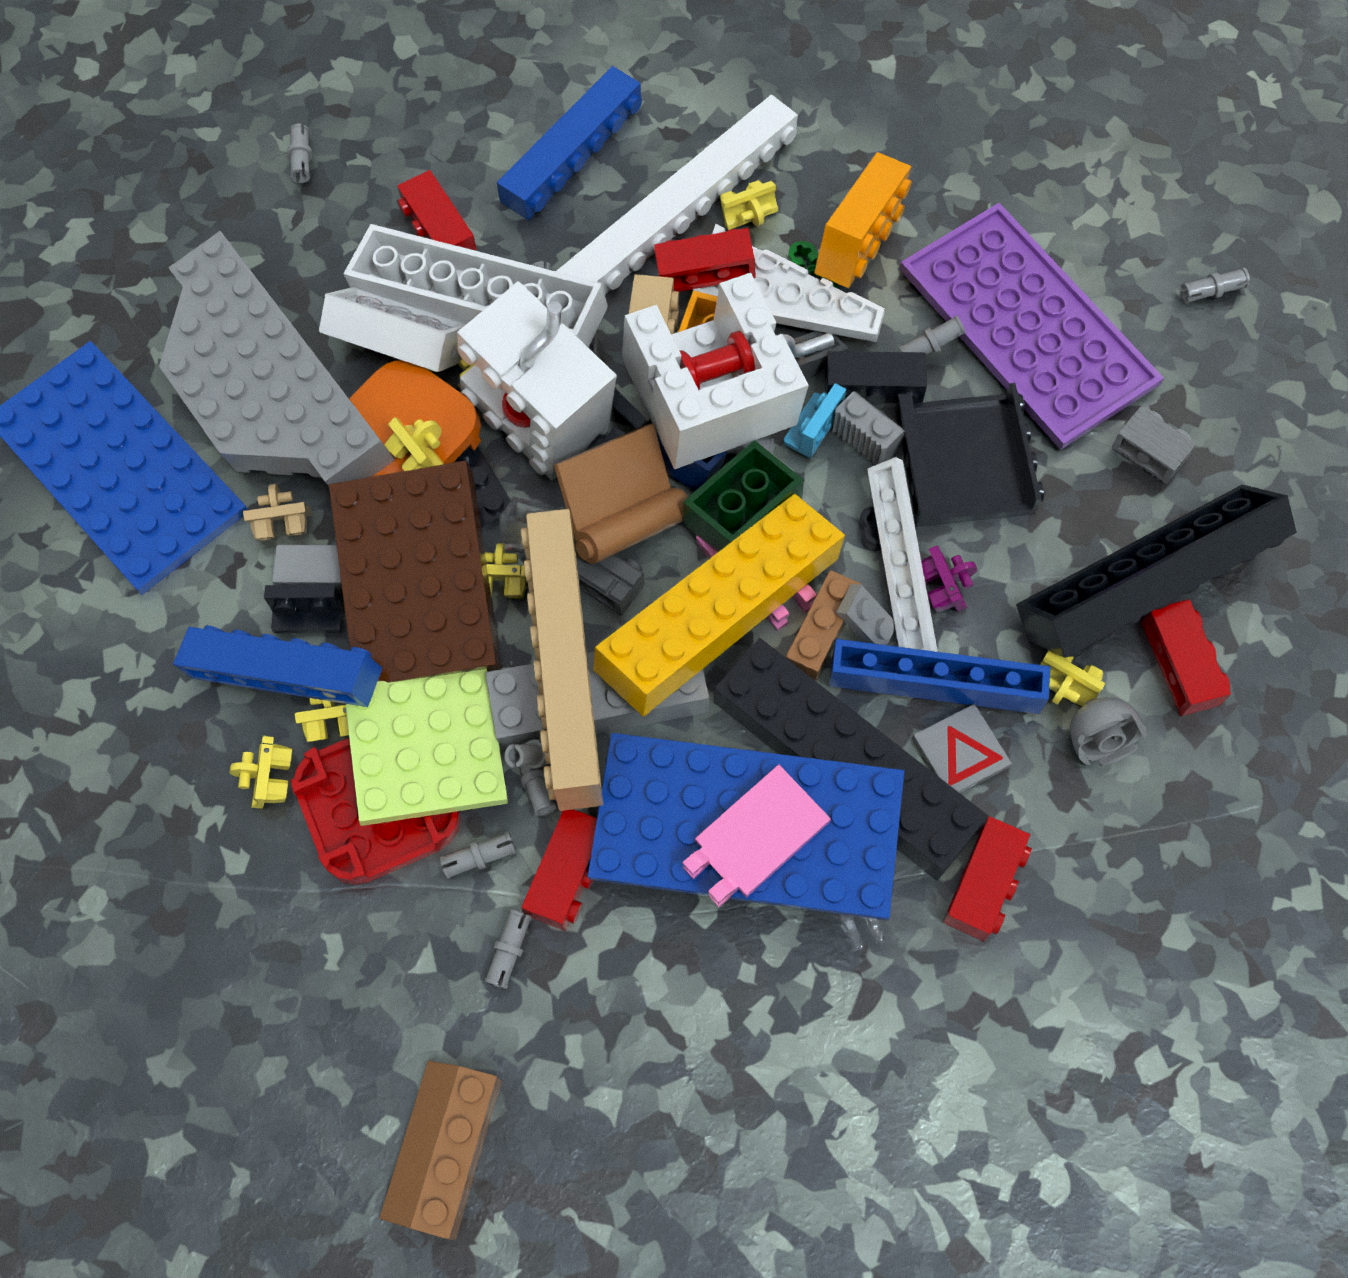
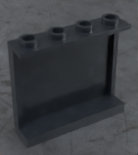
[894,383,1044,527]

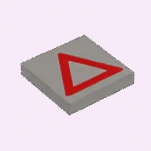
[912,704,1012,793]

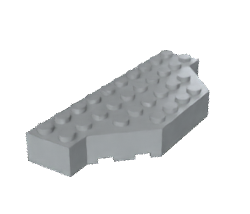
[159,231,395,486]

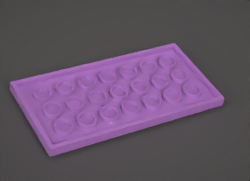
[899,203,1164,450]

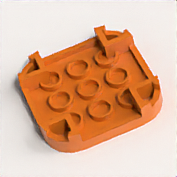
[349,360,481,477]

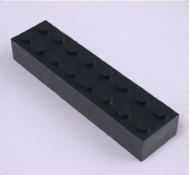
[1016,484,1297,658]
[714,638,988,881]

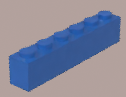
[496,66,642,220]
[173,625,382,707]
[829,639,1050,714]

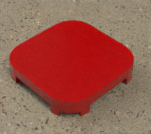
[291,738,461,885]

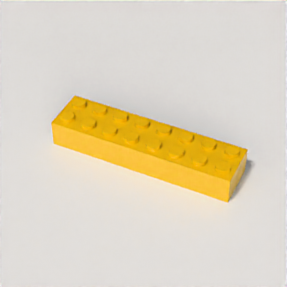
[593,494,845,717]

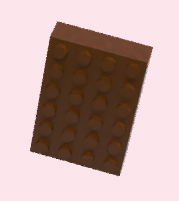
[329,461,502,683]

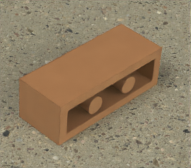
[786,570,862,682]

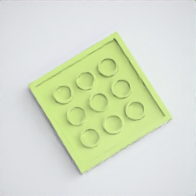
[346,669,508,826]

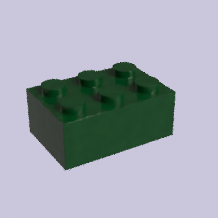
[683,440,804,552]

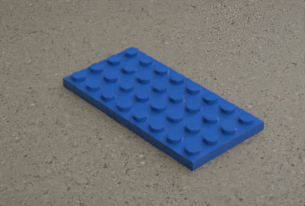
[0,341,248,595]
[588,733,905,921]

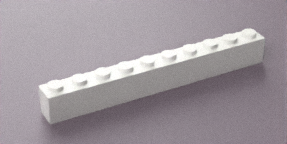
[556,94,798,294]

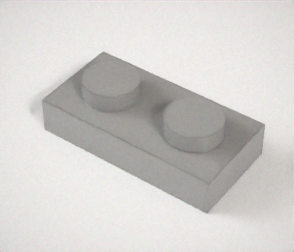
[836,584,895,645]

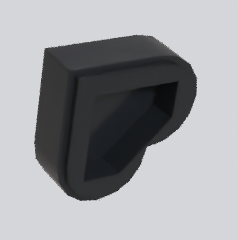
[859,507,881,551]

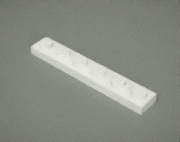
[867,457,938,652]

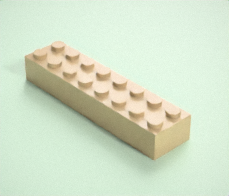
[521,509,603,811]

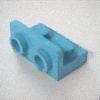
[783,383,846,459]

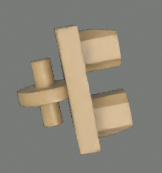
[243,484,312,541]

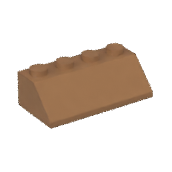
[379,1061,502,1240]

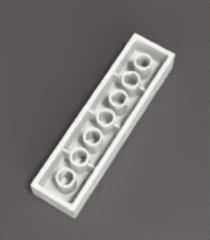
[343,224,608,348]

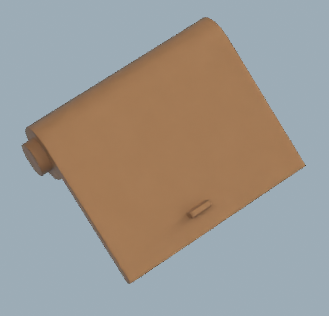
[554,424,688,564]

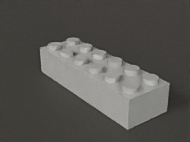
[485,652,709,752]

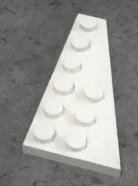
[693,224,884,342]

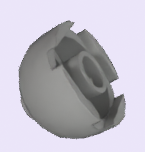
[1070,697,1147,766]

